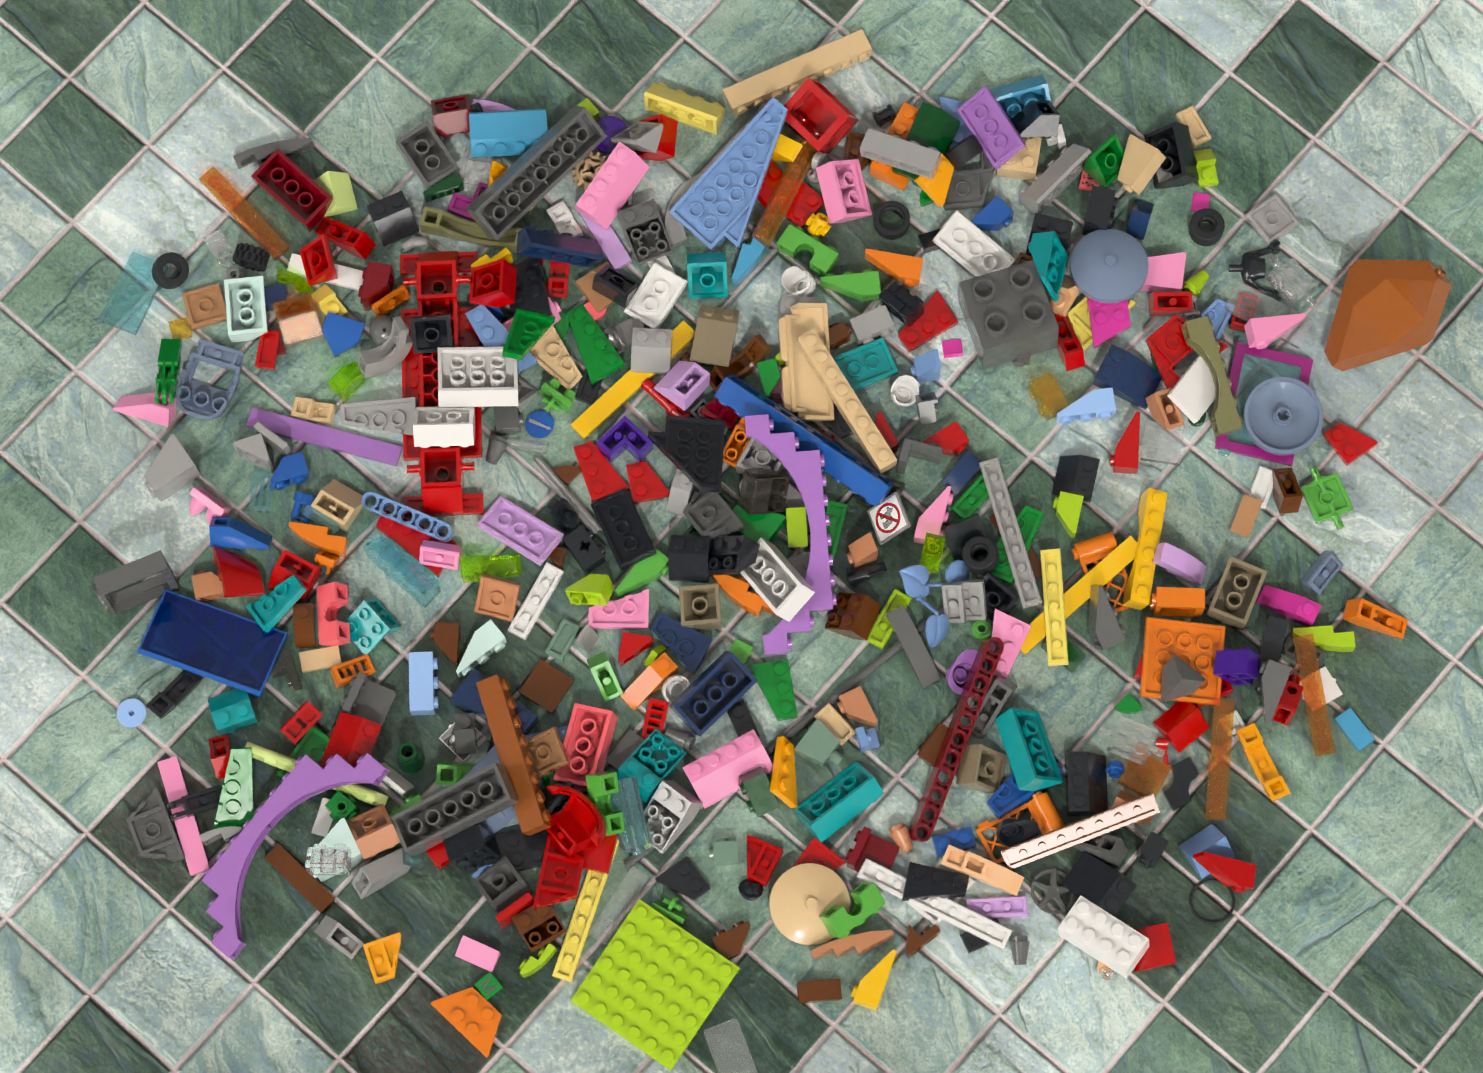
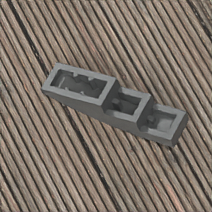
[233,138,314,169]
[886,605,941,689]

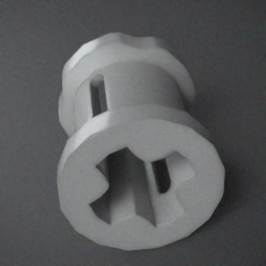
[1183,295,1201,320]

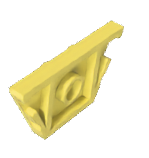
[1067,297,1136,352]

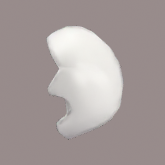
[890,375,920,407]
[662,675,690,703]

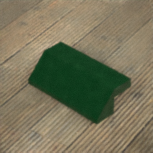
[893,102,960,187]

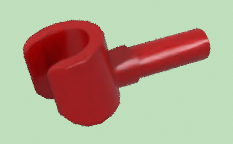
[1156,737,1169,766]

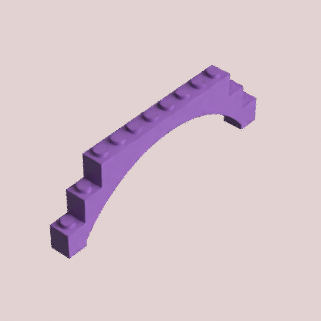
[745,414,837,656]
[202,753,390,960]

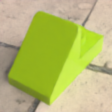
[1194,148,1219,188]

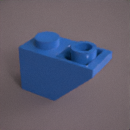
[269,452,309,490]

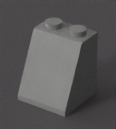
[144,434,200,502]

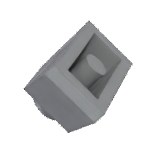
[666,469,695,517]
[314,915,364,960]

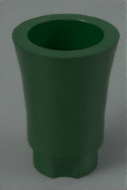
[397,741,425,774]

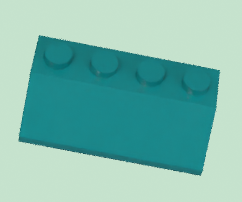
[995,707,1063,792]
[793,761,885,842]

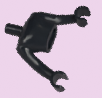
[1228,240,1282,302]

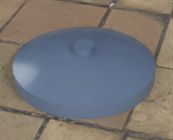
[1070,229,1149,303]
[1243,377,1323,455]

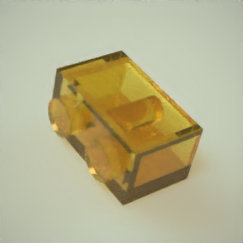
[1028,372,1069,421]

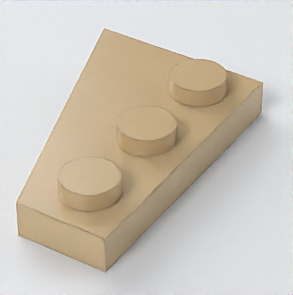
[529,325,582,390]

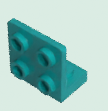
[345,597,401,655]

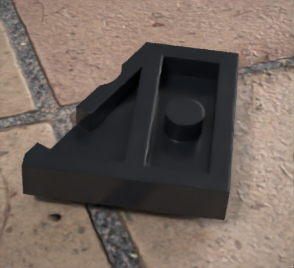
[655,856,711,901]

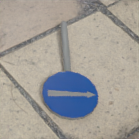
[525,385,561,439]

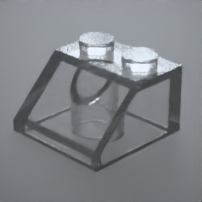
[305,844,351,875]

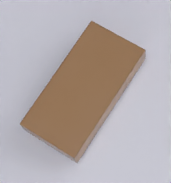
[1230,494,1262,538]

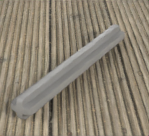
[532,457,601,534]

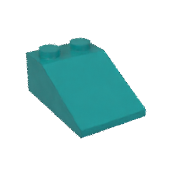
[1029,231,1068,302]

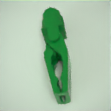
[154,339,182,404]

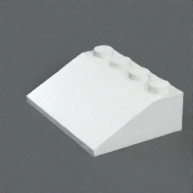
[438,347,518,407]

